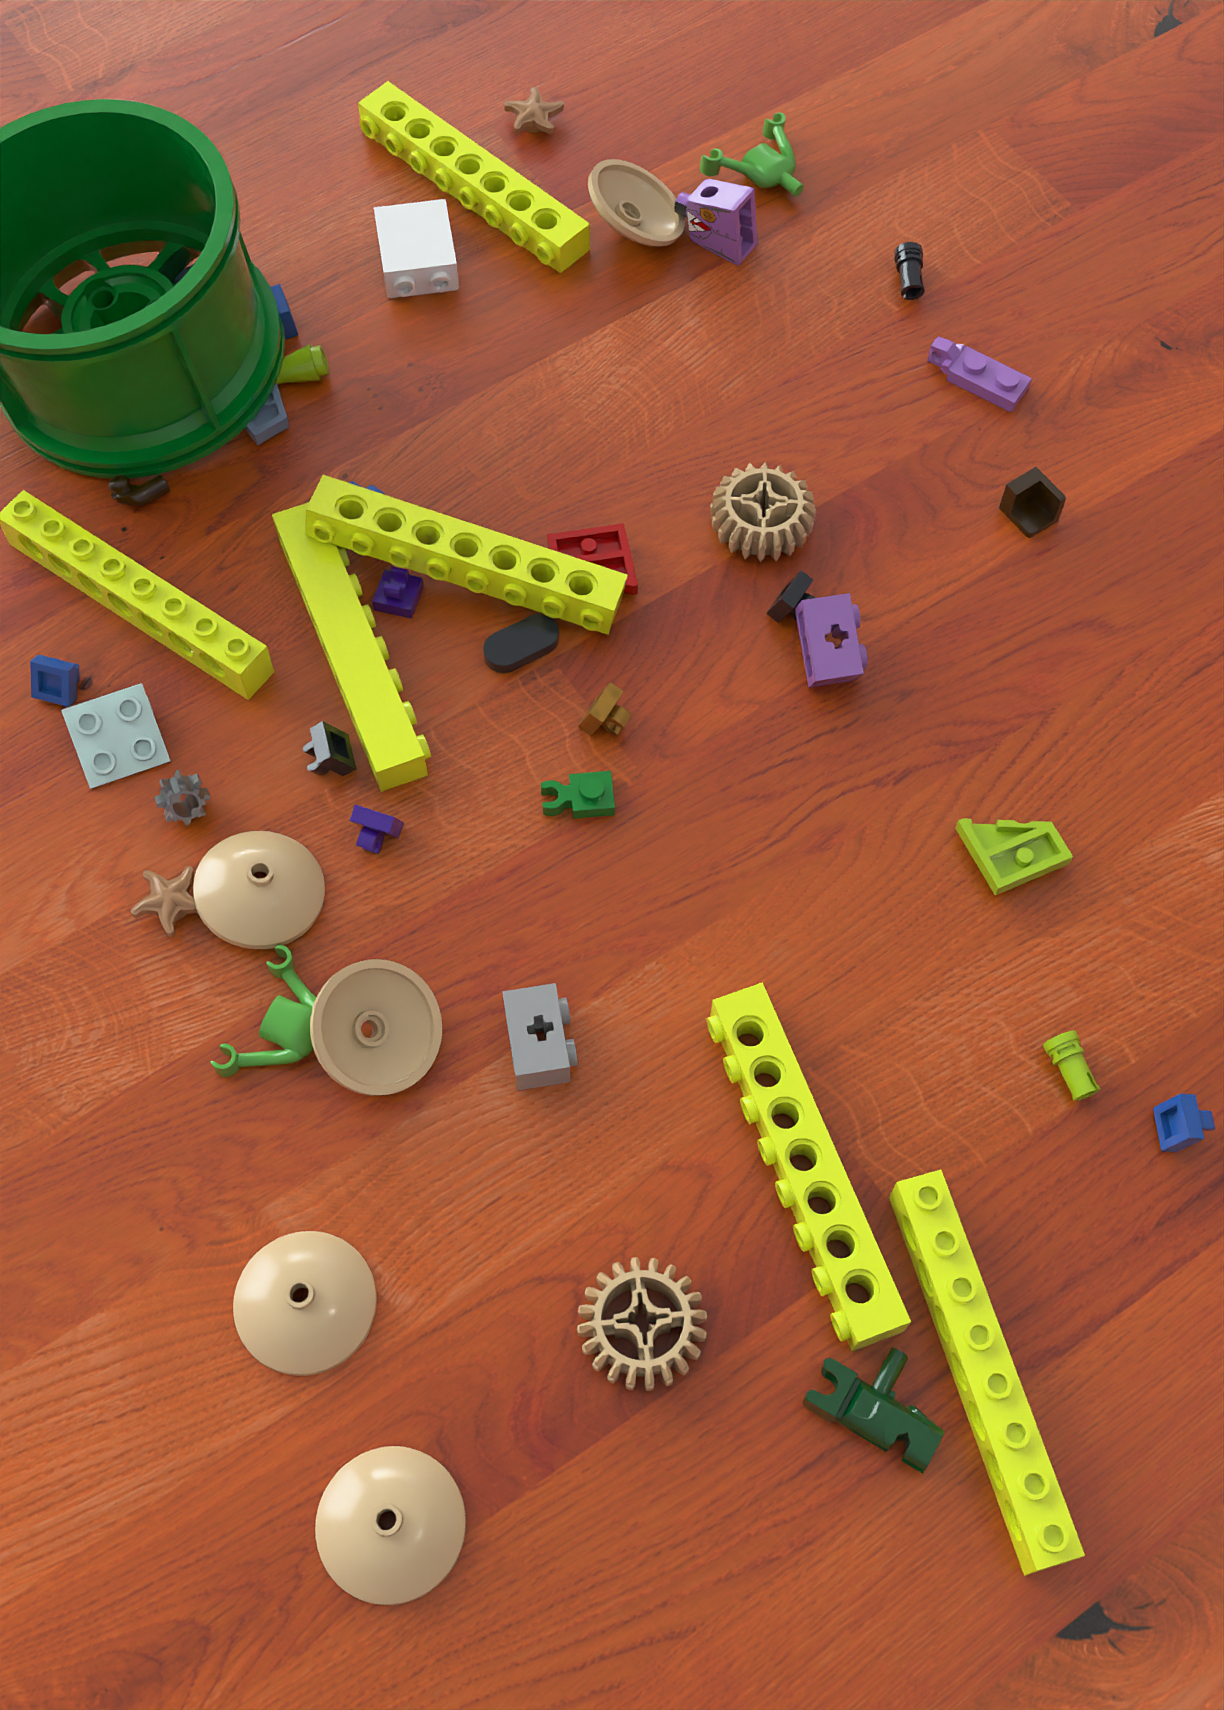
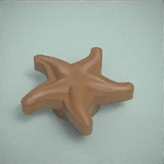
[504,87,564,134]
[131,866,198,937]

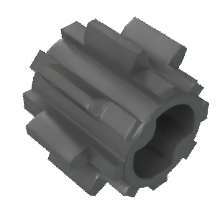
[155,770,211,826]

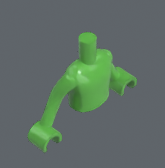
[700,112,804,197]
[211,945,317,1077]

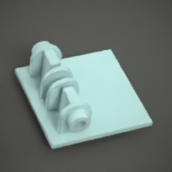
[61,683,171,789]

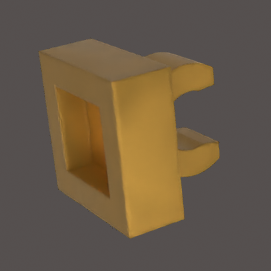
[578,682,632,736]

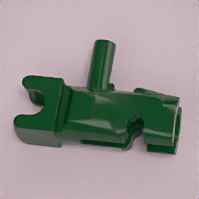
[803,1348,945,1473]

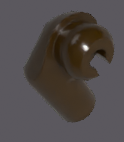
[108,475,170,507]

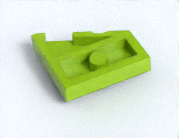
[955,818,1073,895]

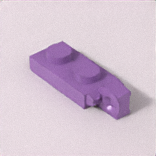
[927,336,1032,412]

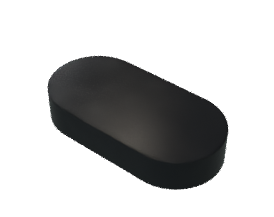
[483,614,559,673]

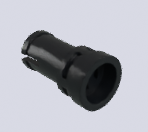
[894,242,925,300]

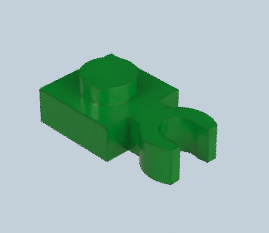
[541,771,615,819]

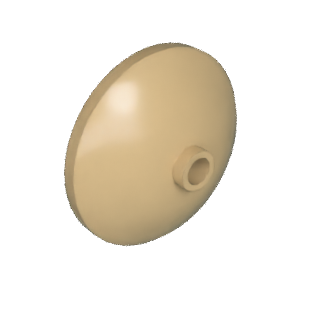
[588,159,685,247]
[193,831,325,949]
[310,959,442,1096]
[233,1231,377,1376]
[315,1446,466,1605]

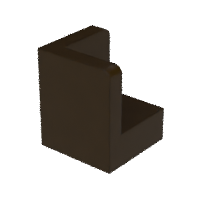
[999,467,1066,538]

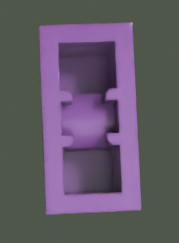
[795,593,867,688]

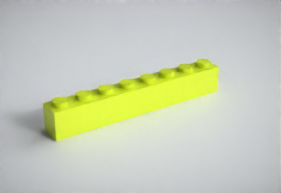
[272,502,431,792]

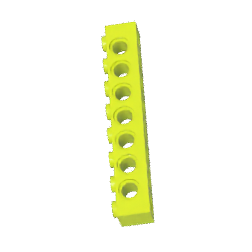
[358,81,590,274]
[305,475,628,635]
[0,490,274,700]
[706,982,911,1352]
[889,1170,1085,1576]

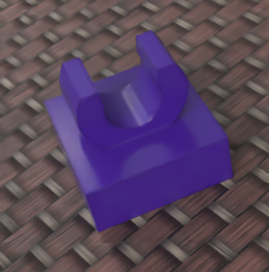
[372,566,424,619]
[349,804,404,854]

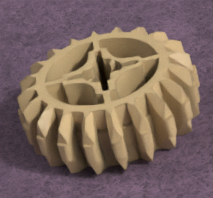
[710,462,816,563]
[577,1257,707,1391]

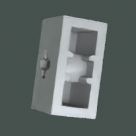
[502,983,578,1091]

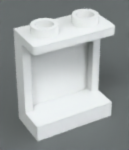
[374,199,459,298]

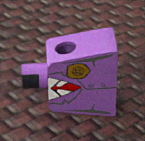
[674,179,758,266]

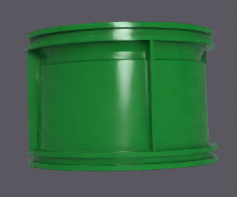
[0,99,285,479]

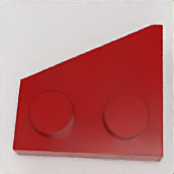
[547,523,638,595]

